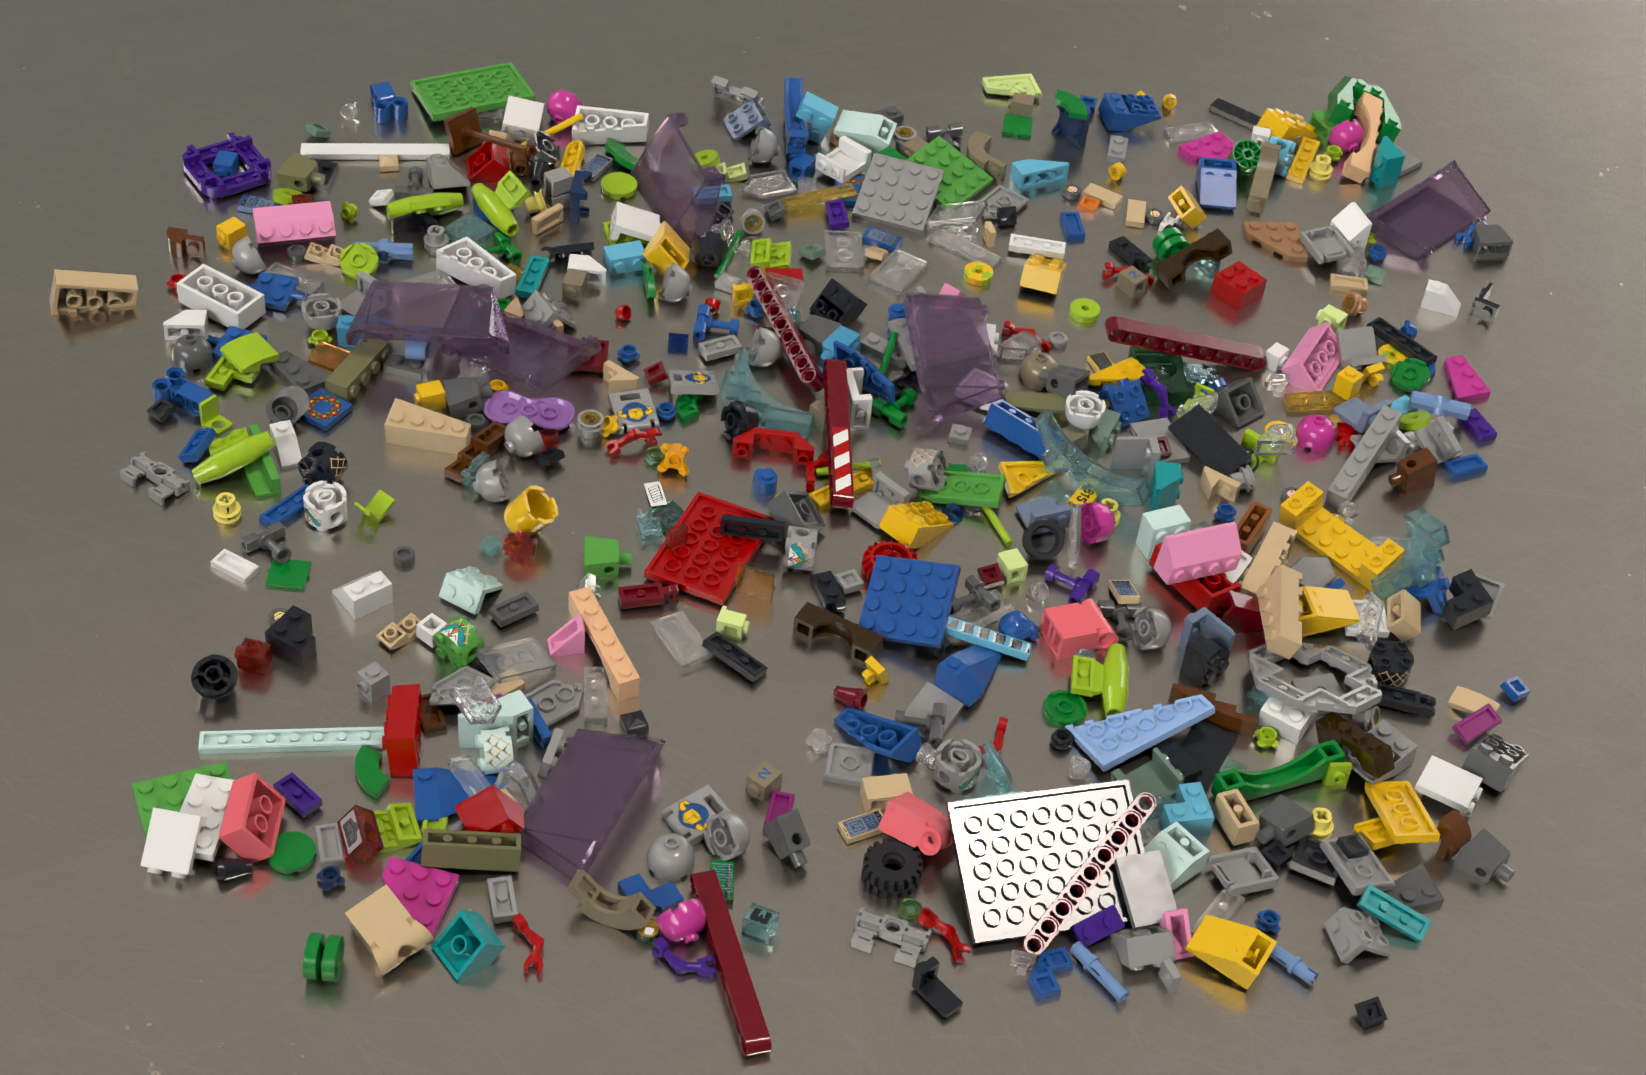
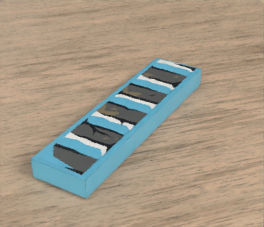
[945,616,1031,661]

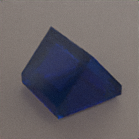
[668,333,689,352]

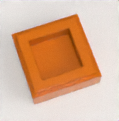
[1077,195,1101,216]

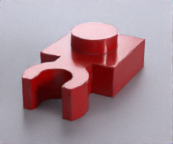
[1336,422,1357,453]

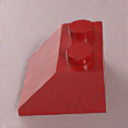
[465,142,510,183]
[455,785,525,834]

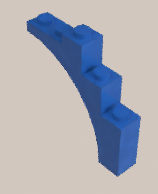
[783,78,809,160]

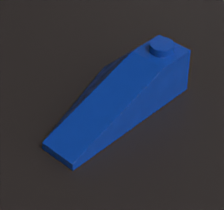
[833,341,895,403]
[933,645,1003,707]
[834,707,923,763]
[413,767,510,823]

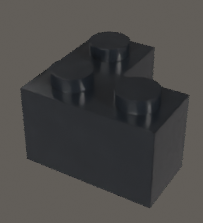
[1442,569,1494,630]
[265,605,317,669]
[1180,634,1230,688]

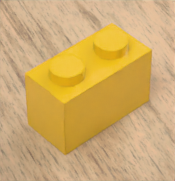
[1168,185,1207,229]

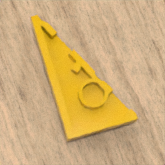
[1089,357,1158,386]
[998,460,1066,498]

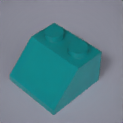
[1370,136,1405,188]
[1149,461,1184,512]
[431,909,505,981]

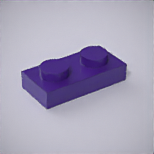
[825,199,849,230]
[1459,408,1498,443]
[273,772,322,818]
[1071,904,1125,947]

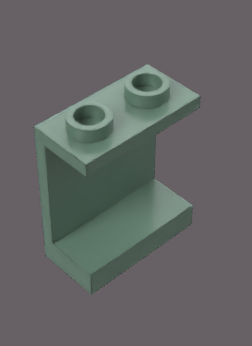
[1111,747,1184,810]

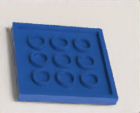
[858,555,961,648]

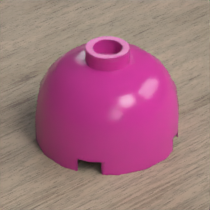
[546,90,583,124]
[1328,119,1364,153]
[1295,414,1336,453]
[1076,502,1115,544]
[656,898,706,944]

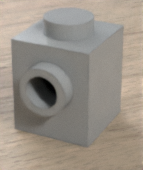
[357,661,390,703]

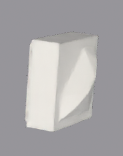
[368,189,395,207]

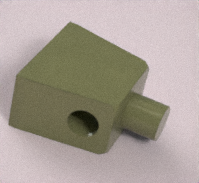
[276,151,326,192]

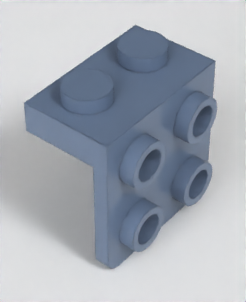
[723,99,772,140]
[1333,397,1392,433]
[1016,497,1073,535]
[1178,607,1235,652]

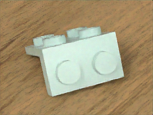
[439,566,503,615]

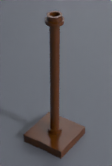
[443,107,537,158]

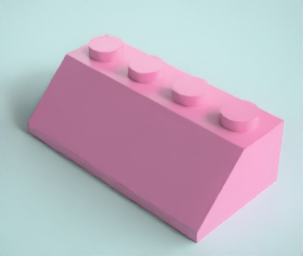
[253,201,336,247]
[1281,322,1341,395]
[1154,522,1242,585]

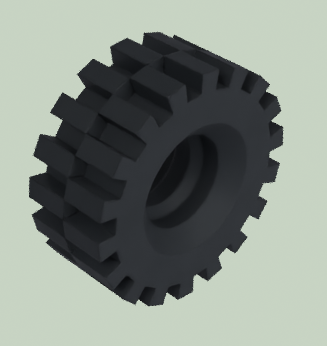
[862,838,923,900]

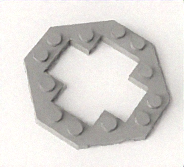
[1247,643,1382,714]

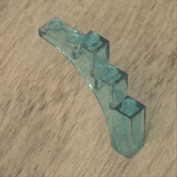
[719,347,813,441]
[1034,409,1152,507]
[1370,508,1450,601]

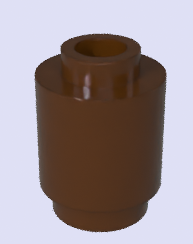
[510,150,529,176]

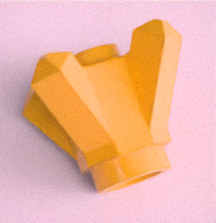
[657,443,690,477]

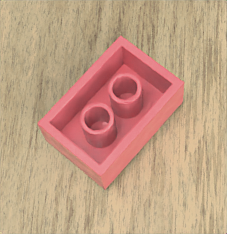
[219,772,286,864]

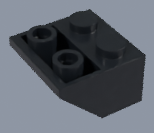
[809,278,868,326]

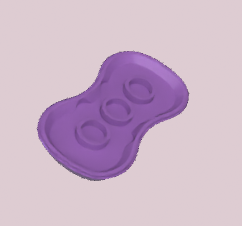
[484,391,575,432]

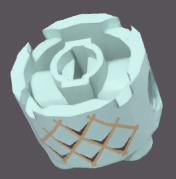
[474,726,513,775]

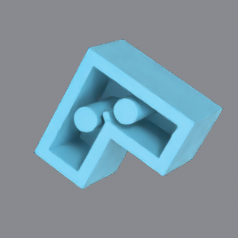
[795,91,839,144]
[1159,782,1215,837]

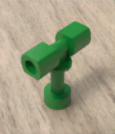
[479,231,522,264]
[871,388,918,428]

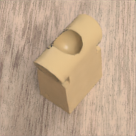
[345,885,434,976]

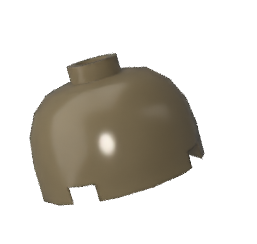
[1019,352,1058,390]

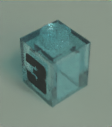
[741,902,781,945]

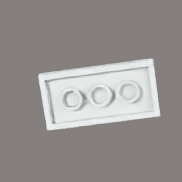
[180,774,235,861]

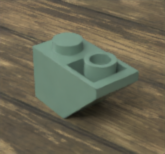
[1089,409,1122,452]

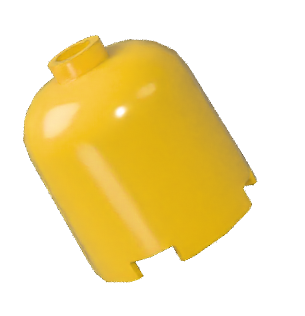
[504,485,558,538]

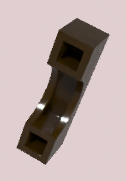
[1156,228,1232,290]
[793,602,884,666]
[1315,712,1395,779]

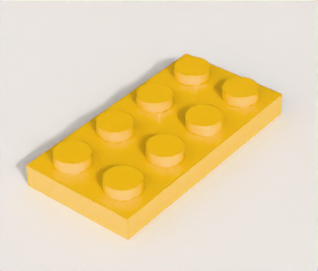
[1364,781,1440,844]

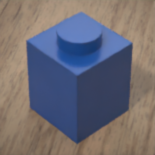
[213,151,239,179]
[788,152,816,183]

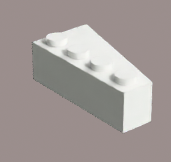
[572,105,649,145]
[436,236,516,299]

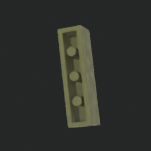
[325,334,390,403]
[1004,390,1071,426]
[421,829,521,872]

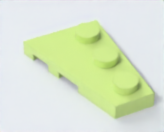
[982,73,1042,99]

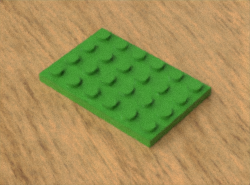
[410,62,536,121]

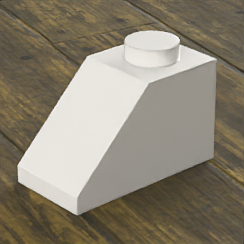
[567,254,606,286]
[1421,279,1461,317]
[163,310,208,340]
[269,420,302,470]

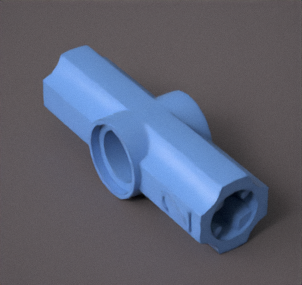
[354,238,414,264]
[1409,390,1471,421]

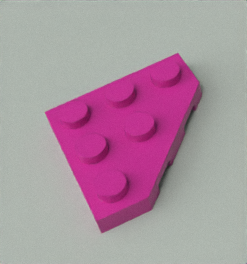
[1178,131,1235,162]
[382,857,460,937]

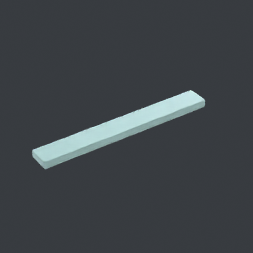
[198,726,385,754]

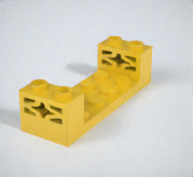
[1279,481,1405,594]

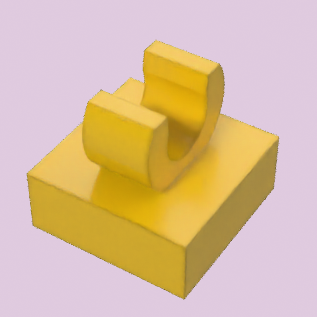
[732,282,753,305]
[1361,362,1385,388]
[861,656,889,686]

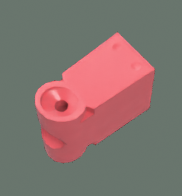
[1039,598,1119,660]
[877,791,953,856]

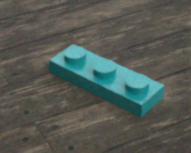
[515,255,550,298]
[1356,884,1431,943]

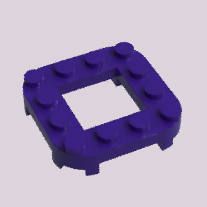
[182,133,272,200]

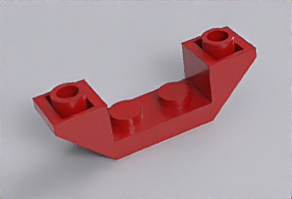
[732,427,815,465]

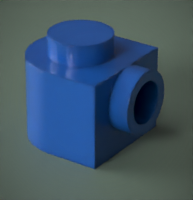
[887,303,912,324]
[752,467,778,496]

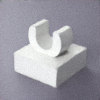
[1159,212,1183,231]

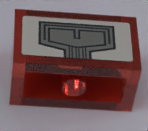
[337,805,384,865]

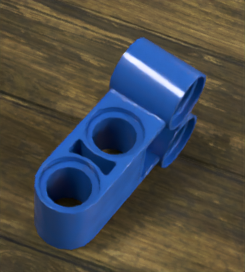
[370,82,408,124]
[152,367,213,416]

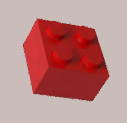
[1211,261,1267,311]

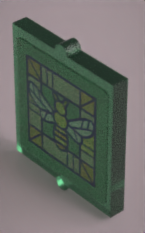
[645,500,684,537]

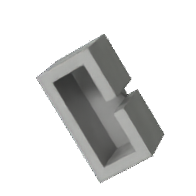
[544,166,574,209]

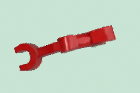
[1102,262,1155,289]
[1001,321,1051,353]
[605,428,662,458]
[806,451,828,491]
[977,717,1008,763]
[917,907,971,963]
[511,913,544,977]

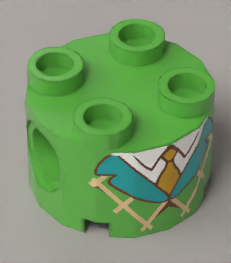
[433,616,485,670]

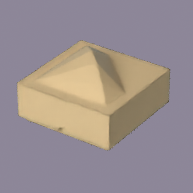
[379,155,399,172]
[982,221,997,248]
[864,246,889,261]

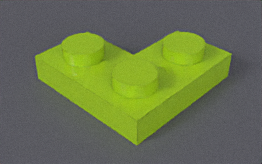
[205,355,261,391]

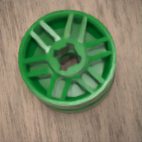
[1226,139,1262,178]
[1152,227,1190,261]
[303,932,345,982]

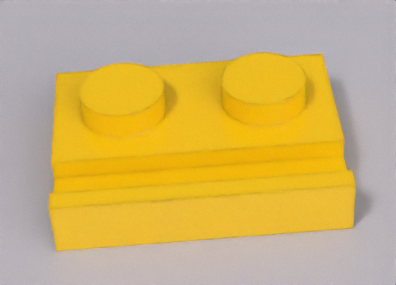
[1352,817,1394,850]

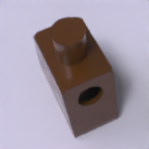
[1388,448,1438,493]

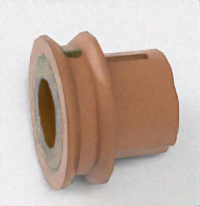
[1341,291,1369,316]

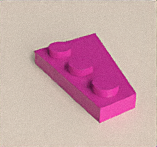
[1444,355,1491,402]

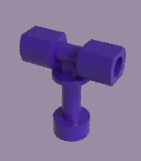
[1044,564,1100,604]

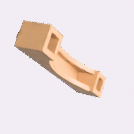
[1342,92,1383,184]
[568,587,640,702]

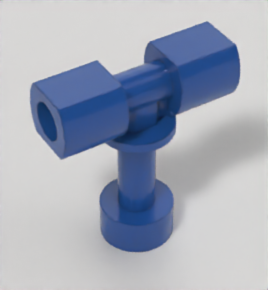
[693,304,739,341]

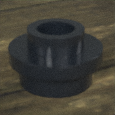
[1051,728,1073,750]

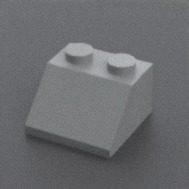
[426,154,470,189]
[1110,925,1175,970]

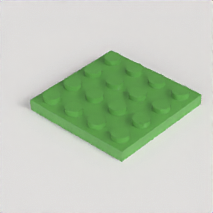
[906,136,993,215]
[132,761,232,844]

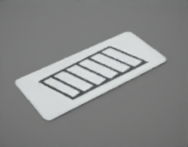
[644,481,667,507]

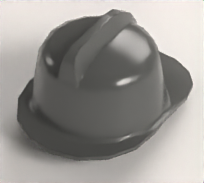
[266,386,310,424]

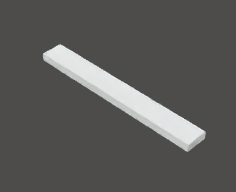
[300,143,450,160]

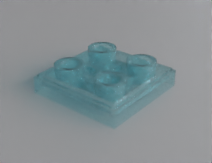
[444,212,496,245]
[981,740,1016,795]

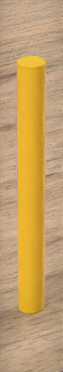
[520,113,584,145]

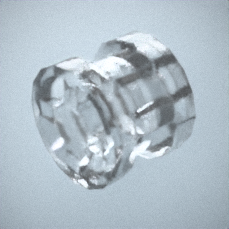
[916,742,938,770]

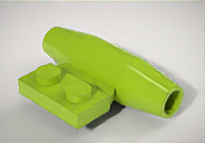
[471,170,532,237]
[386,192,464,219]
[192,426,276,485]
[1070,643,1129,717]

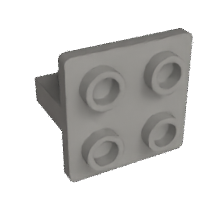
[1414,415,1463,465]

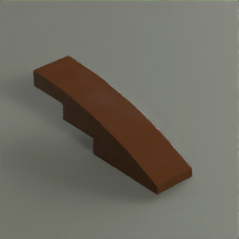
[444,421,507,483]
[1168,683,1258,738]

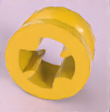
[1109,162,1126,180]

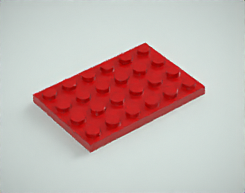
[644,492,774,605]

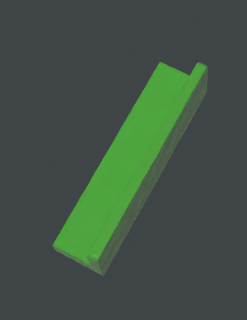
[243,424,281,499]

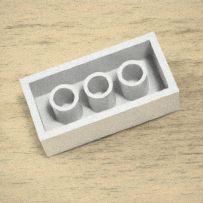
[176,264,266,329]

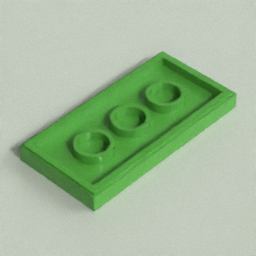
[917,470,1006,508]

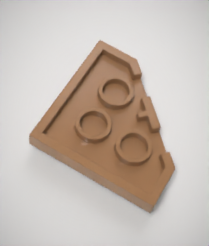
[1243,221,1308,262]

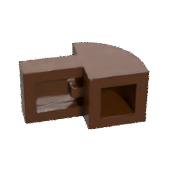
[167,227,206,259]
[1436,809,1471,861]

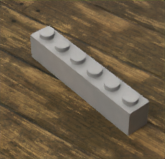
[1325,405,1402,512]

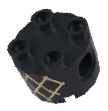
[297,442,348,486]
[1367,640,1414,687]

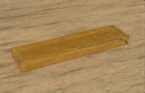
[781,183,857,210]
[1283,390,1364,411]

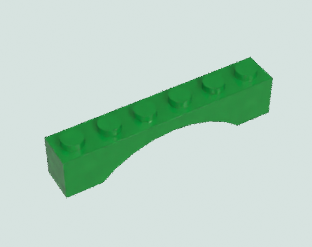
[1211,739,1346,801]

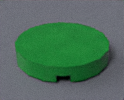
[1391,358,1431,392]
[1042,690,1088,728]
[268,831,316,874]

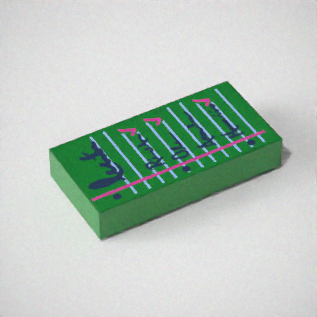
[710,860,734,905]

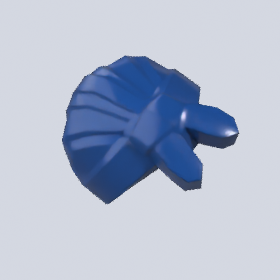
[998,610,1041,641]

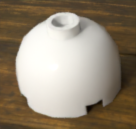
[1065,390,1106,429]

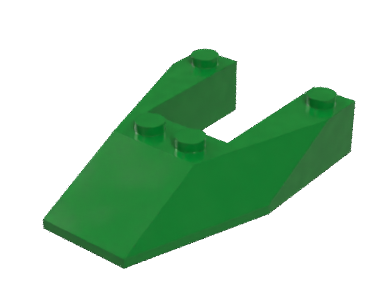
[1328,76,1401,143]

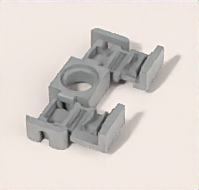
[711,75,766,109]
[119,452,190,506]
[850,907,932,968]

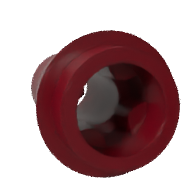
[833,686,868,710]

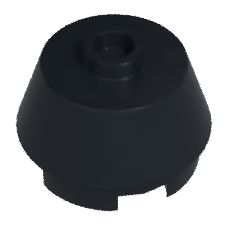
[692,231,729,268]
[721,400,759,439]
[191,654,238,699]

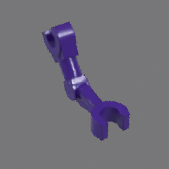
[1140,367,1176,419]
[652,937,716,978]

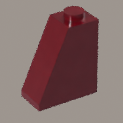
[1211,590,1264,633]

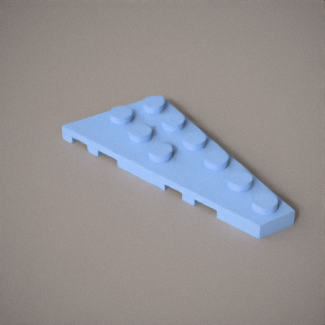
[1065,694,1215,772]

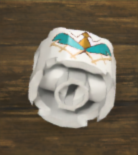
[303,481,348,532]

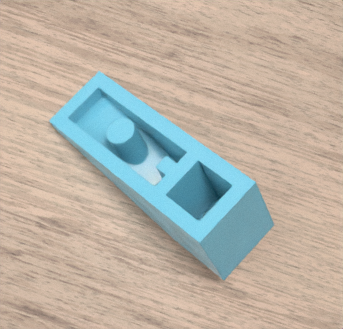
[1010,159,1070,189]

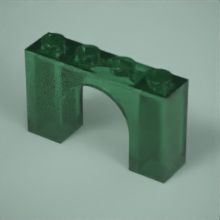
[1128,346,1194,407]

